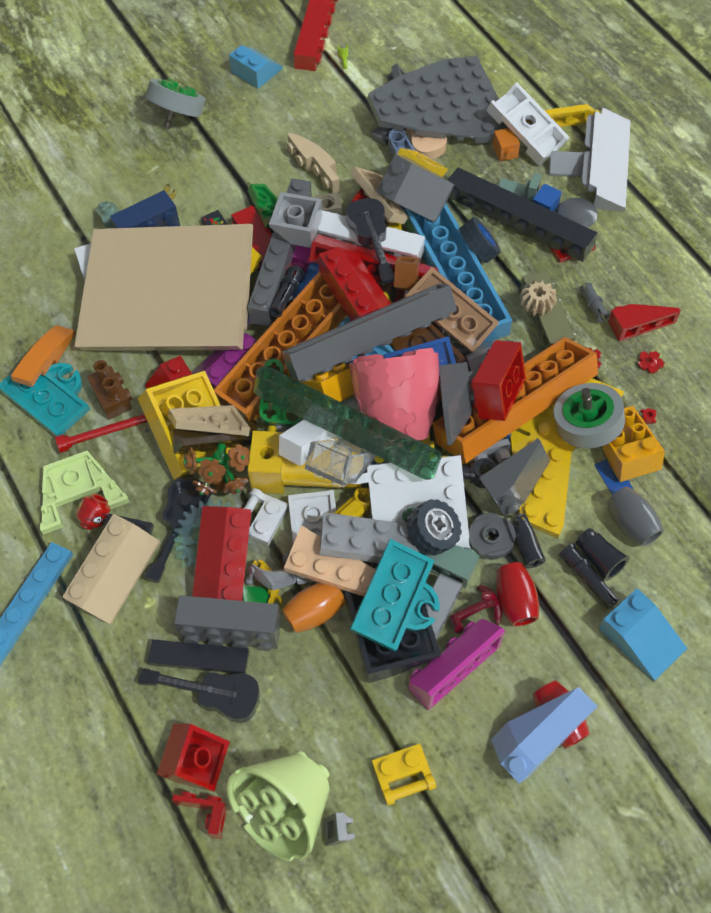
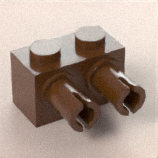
[87,360,133,420]

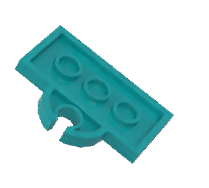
[0,363,91,436]
[349,539,440,651]

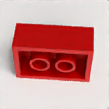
[471,340,526,421]

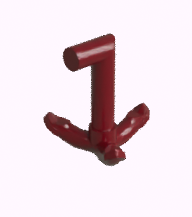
[449,584,502,633]

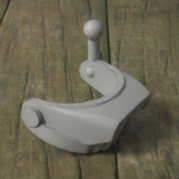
[245,554,297,590]

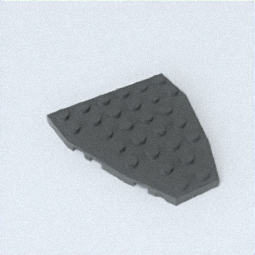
[367,56,509,143]

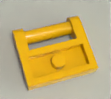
[372,744,437,806]

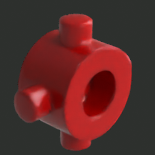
[640,408,657,424]

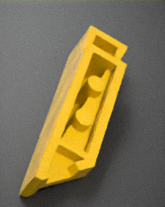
[525,104,599,127]

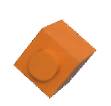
[492,128,520,161]

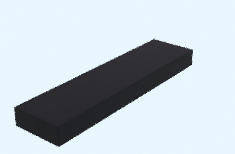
[147,639,250,674]

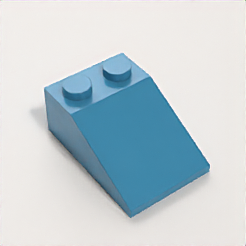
[599,588,687,682]

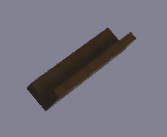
[169,420,267,454]

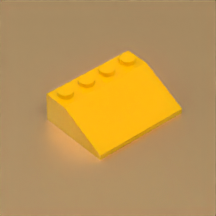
[138,371,234,480]

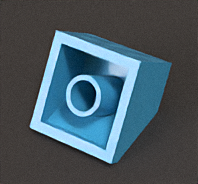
[229,45,283,89]

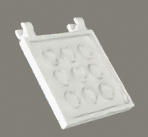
[351,455,470,554]

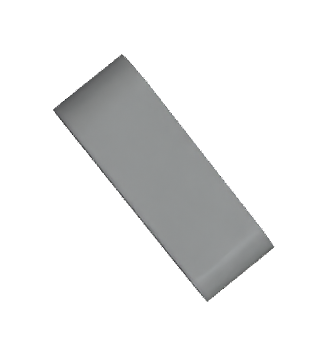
[425,574,463,640]

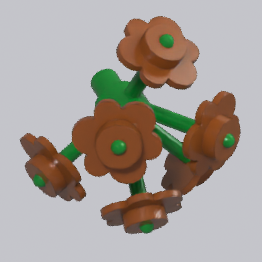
[183,444,250,496]

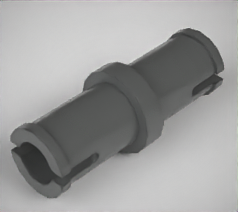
[580,283,610,323]

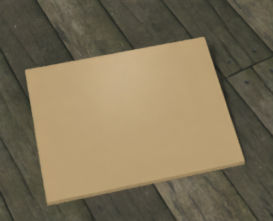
[74,224,253,351]

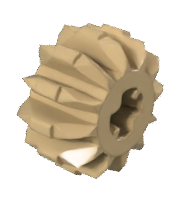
[520,280,557,316]

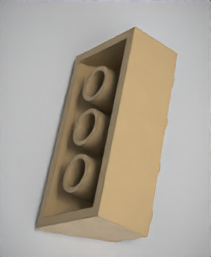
[62,514,161,625]

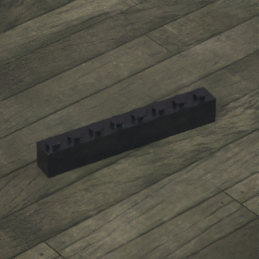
[447,167,598,262]

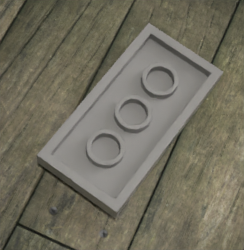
[319,512,418,563]

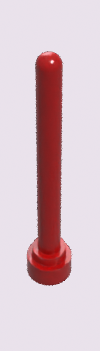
[55,414,148,454]

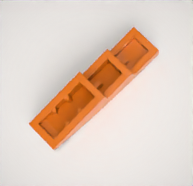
[11,325,76,387]

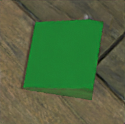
[243,586,268,603]

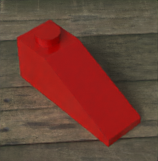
[608,304,681,342]

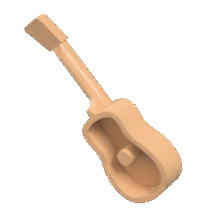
[406,128,447,159]

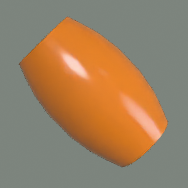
[282,582,346,633]

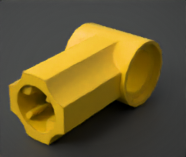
[334,487,371,518]

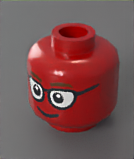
[75,494,111,530]

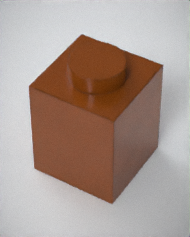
[394,256,420,291]

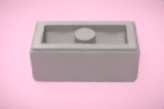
[549,151,585,177]

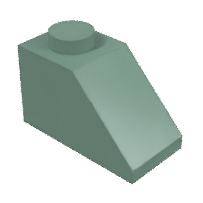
[426,546,480,588]

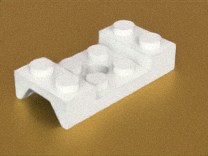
[486,82,570,166]

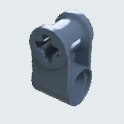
[388,129,415,157]

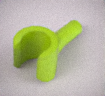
[337,44,349,69]

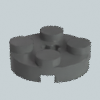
[469,513,516,560]

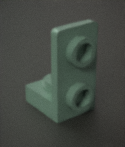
[498,173,542,201]
[94,201,121,229]

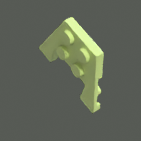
[40,451,130,535]

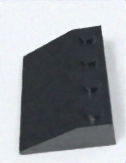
[343,590,441,683]

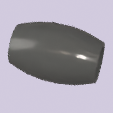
[607,487,664,547]

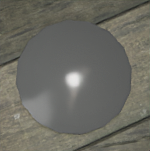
[558,198,598,228]

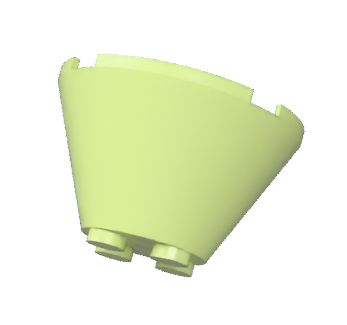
[227,751,329,861]

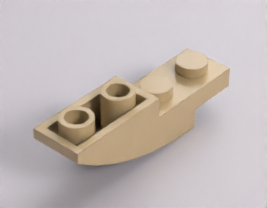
[286,133,340,193]

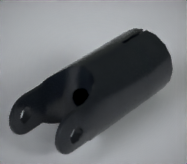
[512,513,546,569]

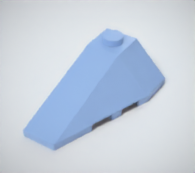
[491,687,598,784]

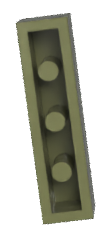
[520,271,576,350]

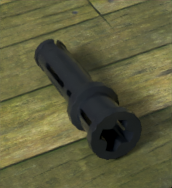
[269,265,305,318]
[558,543,620,609]

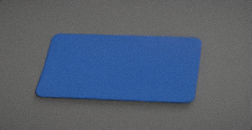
[595,459,633,495]

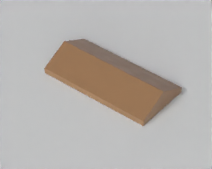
[404,267,499,354]

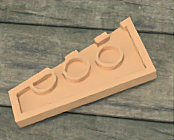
[284,526,375,596]

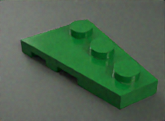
[248,184,278,228]

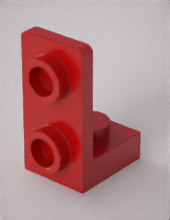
[172,792,227,840]

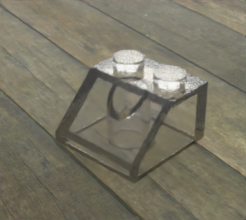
[305,438,376,487]

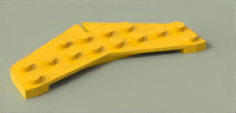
[510,379,624,539]

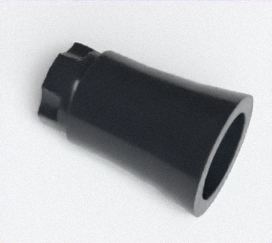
[575,528,630,581]

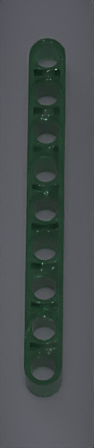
[253,366,442,480]

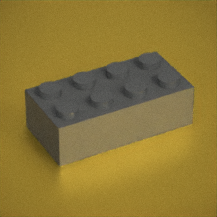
[174,595,282,651]

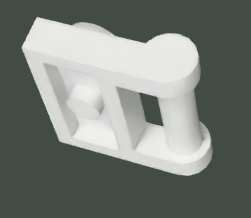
[244,488,289,546]

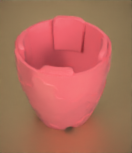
[349,348,440,444]

